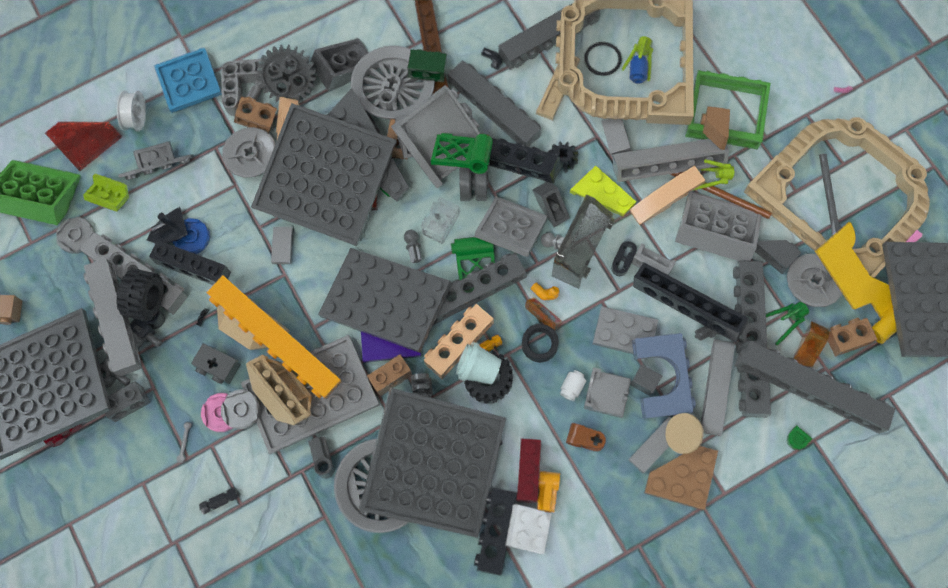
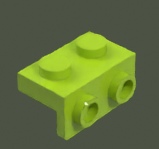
[83,173,129,212]

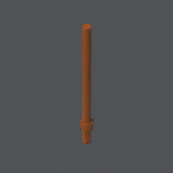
[670,172,772,219]

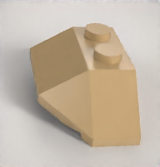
[217,305,290,350]
[246,355,311,425]

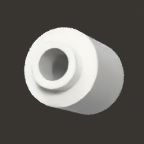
[560,370,586,401]

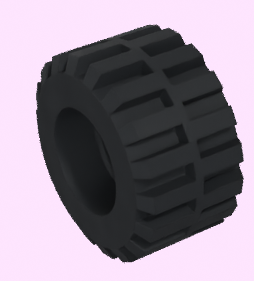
[116,269,164,321]
[464,350,513,403]

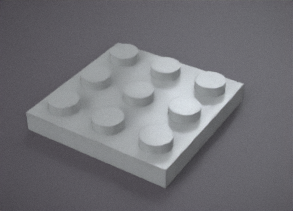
[474,196,547,257]

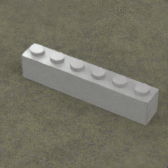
[613,139,729,182]
[83,258,142,376]

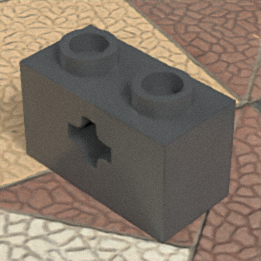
[191,343,241,385]

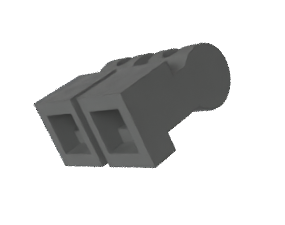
[411,373,433,399]

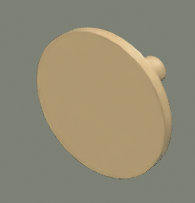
[665,413,703,454]

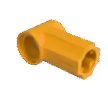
[537,471,560,513]

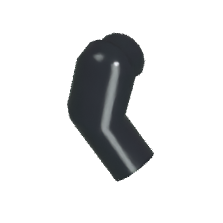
[481,47,502,70]

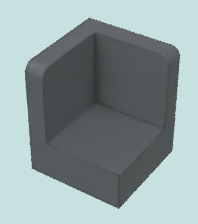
[630,365,662,397]

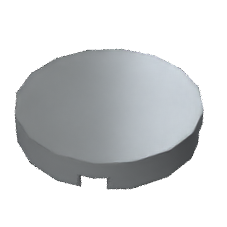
[56,217,94,253]
[221,389,261,430]

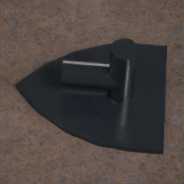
[147,207,188,243]

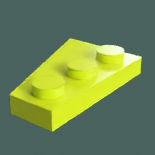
[570,165,636,217]

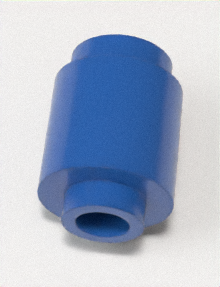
[629,55,648,84]

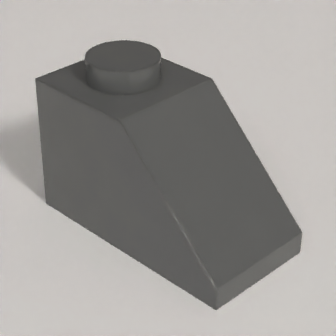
[533,182,570,227]
[755,240,802,274]

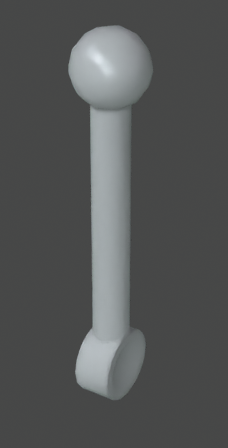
[176,422,192,463]

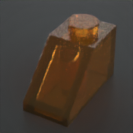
[793,321,830,367]

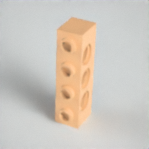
[424,304,494,379]

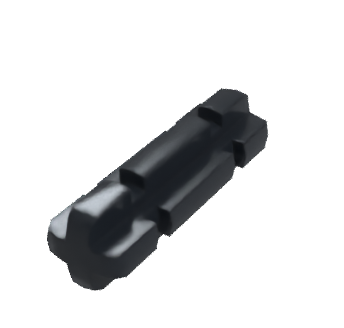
[199,488,239,514]

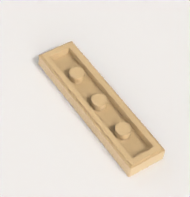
[536,56,580,121]

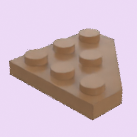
[644,446,718,511]

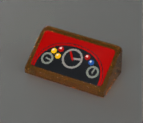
[525,298,562,330]

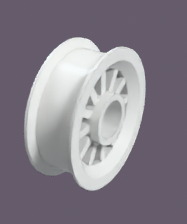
[117,90,146,131]

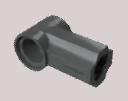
[308,436,335,479]

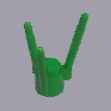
[766,301,809,346]

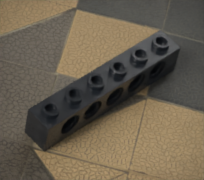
[633,262,748,343]

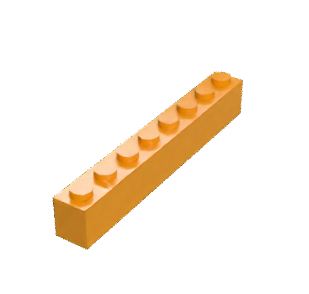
[206,275,342,399]

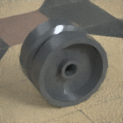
[459,167,488,201]

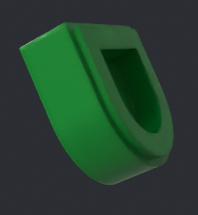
[786,425,813,450]

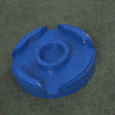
[172,218,210,254]

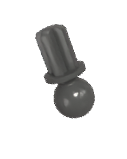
[404,230,422,263]
[695,326,719,341]

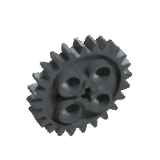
[256,44,317,102]

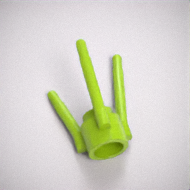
[622,36,653,82]
[693,159,734,190]

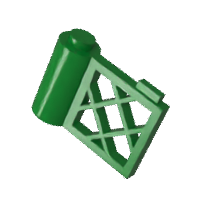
[431,133,493,174]
[451,237,495,293]

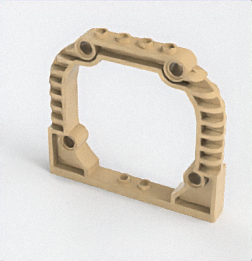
[555,0,694,125]
[744,117,930,278]

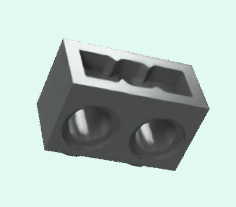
[105,382,150,422]

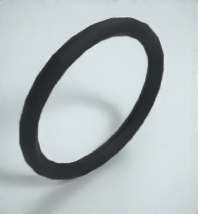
[584,42,622,76]

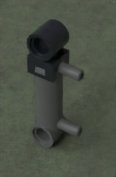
[100,310,165,388]

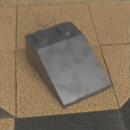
[310,38,369,91]

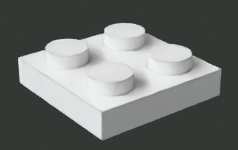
[506,504,551,555]

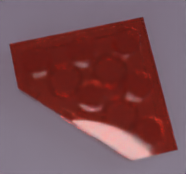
[45,122,122,171]

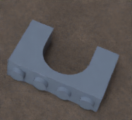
[632,333,695,419]

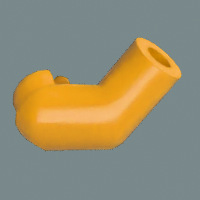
[530,282,560,300]

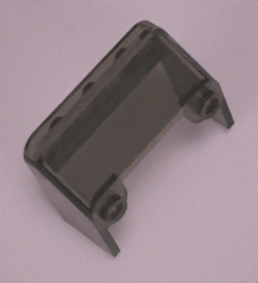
[552,195,615,289]

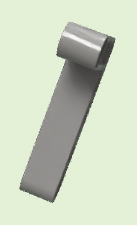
[222,56,309,116]

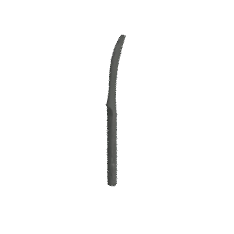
[819,154,842,282]

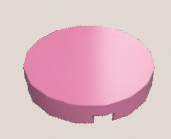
[201,393,233,432]

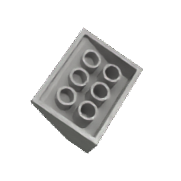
[675,191,762,261]

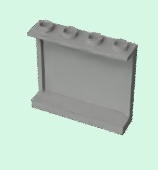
[391,86,484,188]

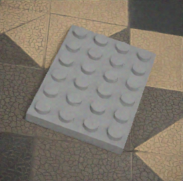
[241,335,380,455]

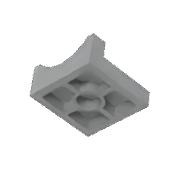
[584,368,631,418]

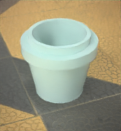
[456,341,501,384]

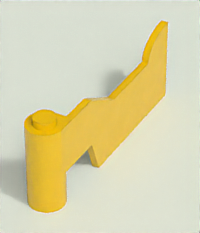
[815,222,897,344]

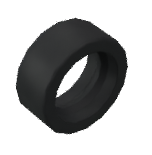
[522,324,559,363]

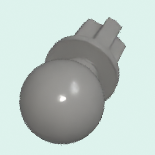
[541,232,575,251]

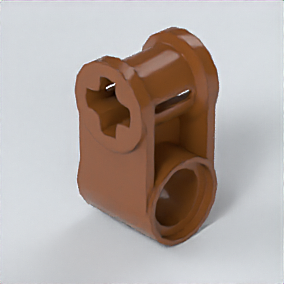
[566,423,606,452]

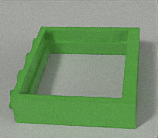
[685,70,771,150]

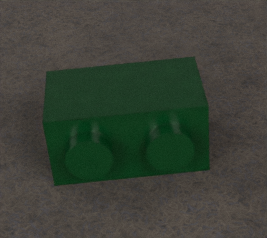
[407,49,447,82]

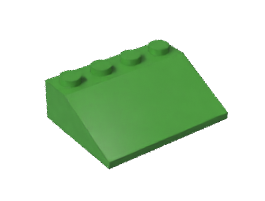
[0,160,81,225]

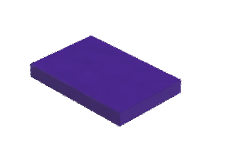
[361,332,421,363]

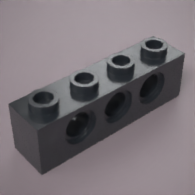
[488,138,563,184]
[149,240,231,285]
[474,488,517,576]

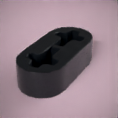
[611,241,637,277]

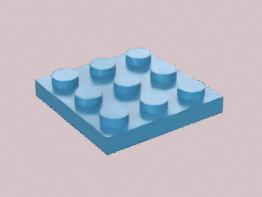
[154,47,222,113]

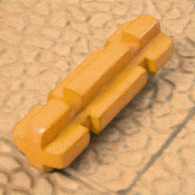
[479,335,502,352]

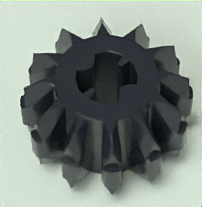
[548,141,579,173]

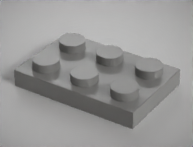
[593,306,658,354]

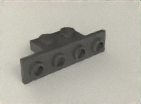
[118,141,194,180]

